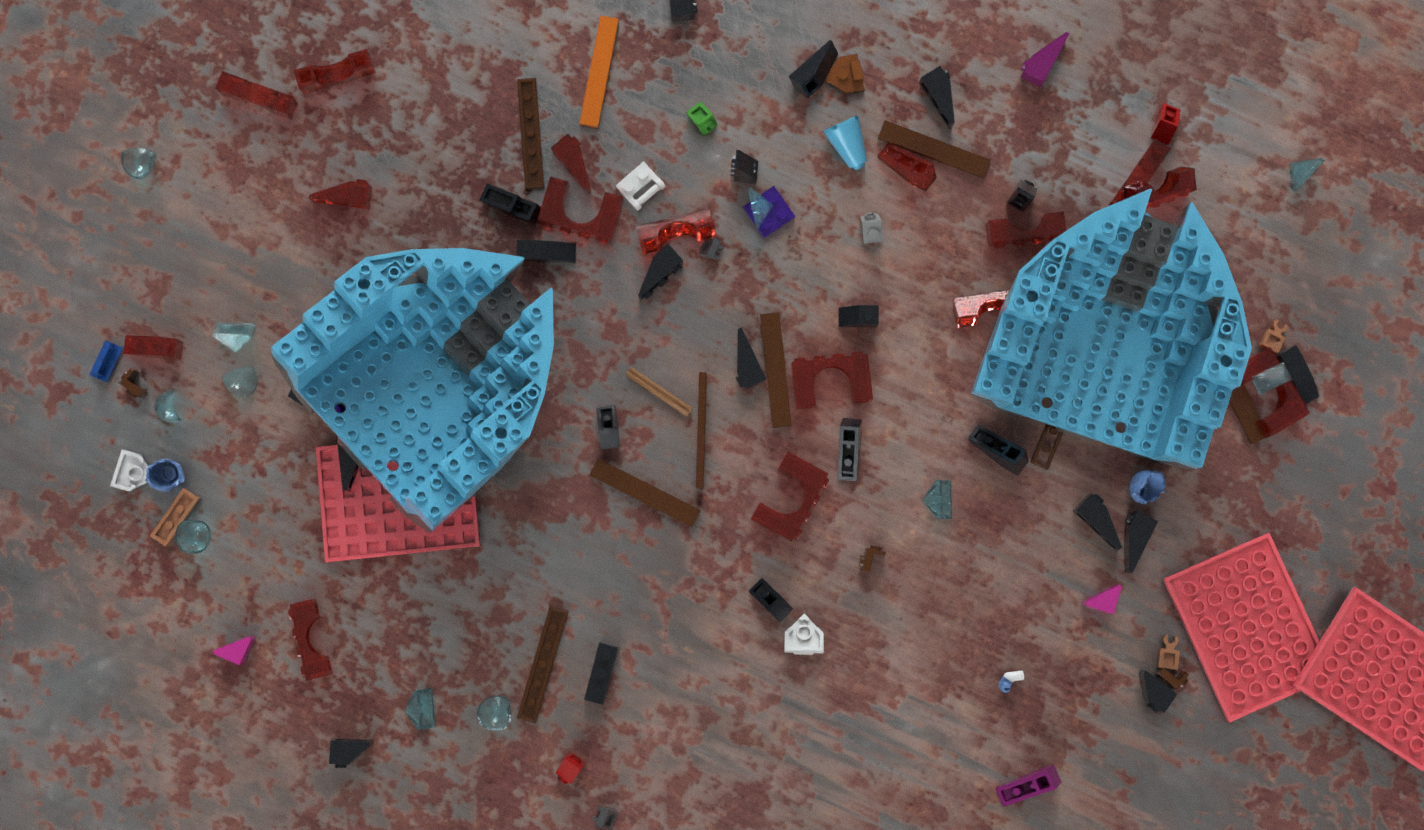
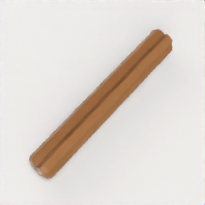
[626,367,692,416]

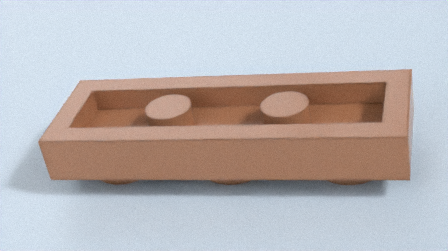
[150,488,201,547]

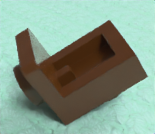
[119,368,148,399]
[859,545,886,573]
[1154,668,1189,689]

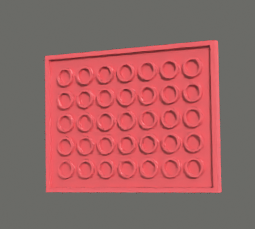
[1163,533,1320,722]
[1293,587,1424,772]

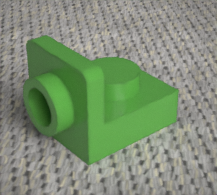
[686,101,718,136]

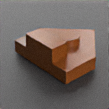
[825,54,865,95]

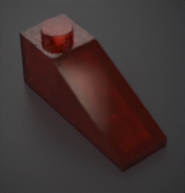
[551,134,591,194]
[877,143,937,191]
[309,179,372,210]
[123,335,183,360]

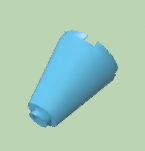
[823,115,867,170]

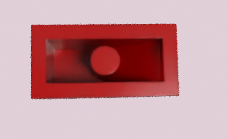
[1151,103,1181,145]
[555,752,586,784]

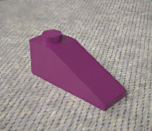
[1020,32,1070,87]
[996,764,1062,807]

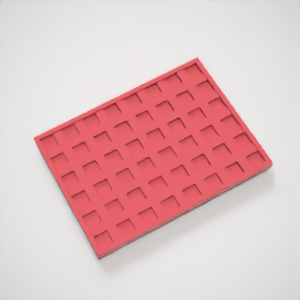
[316,445,480,562]

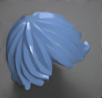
[145,459,185,492]
[1129,470,1166,504]

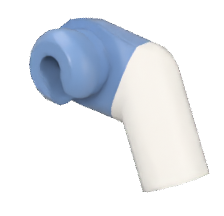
[999,670,1024,693]

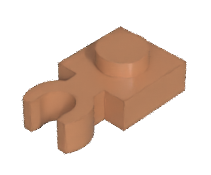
[1259,319,1288,355]
[1157,635,1180,670]

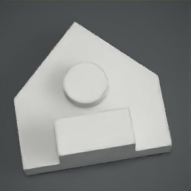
[110,449,148,492]
[784,614,824,655]

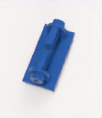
[89,340,123,382]

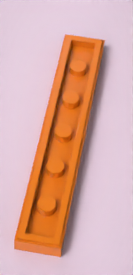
[579,15,619,129]

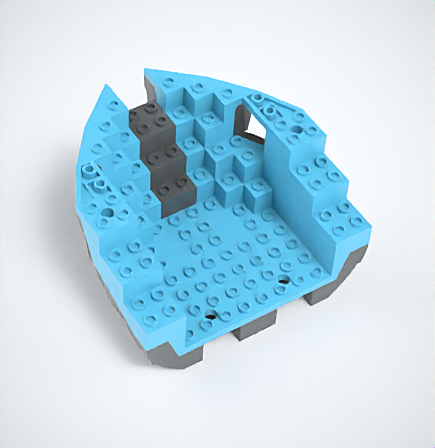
[971,189,1252,469]
[271,248,554,532]

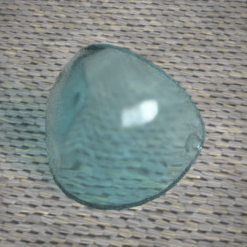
[121,148,157,179]
[221,366,258,397]
[154,389,182,424]
[175,520,211,554]
[477,696,512,731]

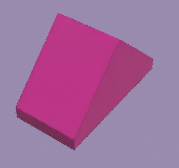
[1082,585,1122,614]
[213,636,256,665]

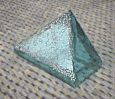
[1289,158,1325,191]
[747,188,774,229]
[213,322,256,352]
[1251,362,1292,395]
[922,480,952,519]
[404,688,436,730]

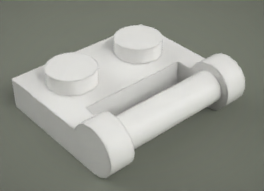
[616,161,666,211]

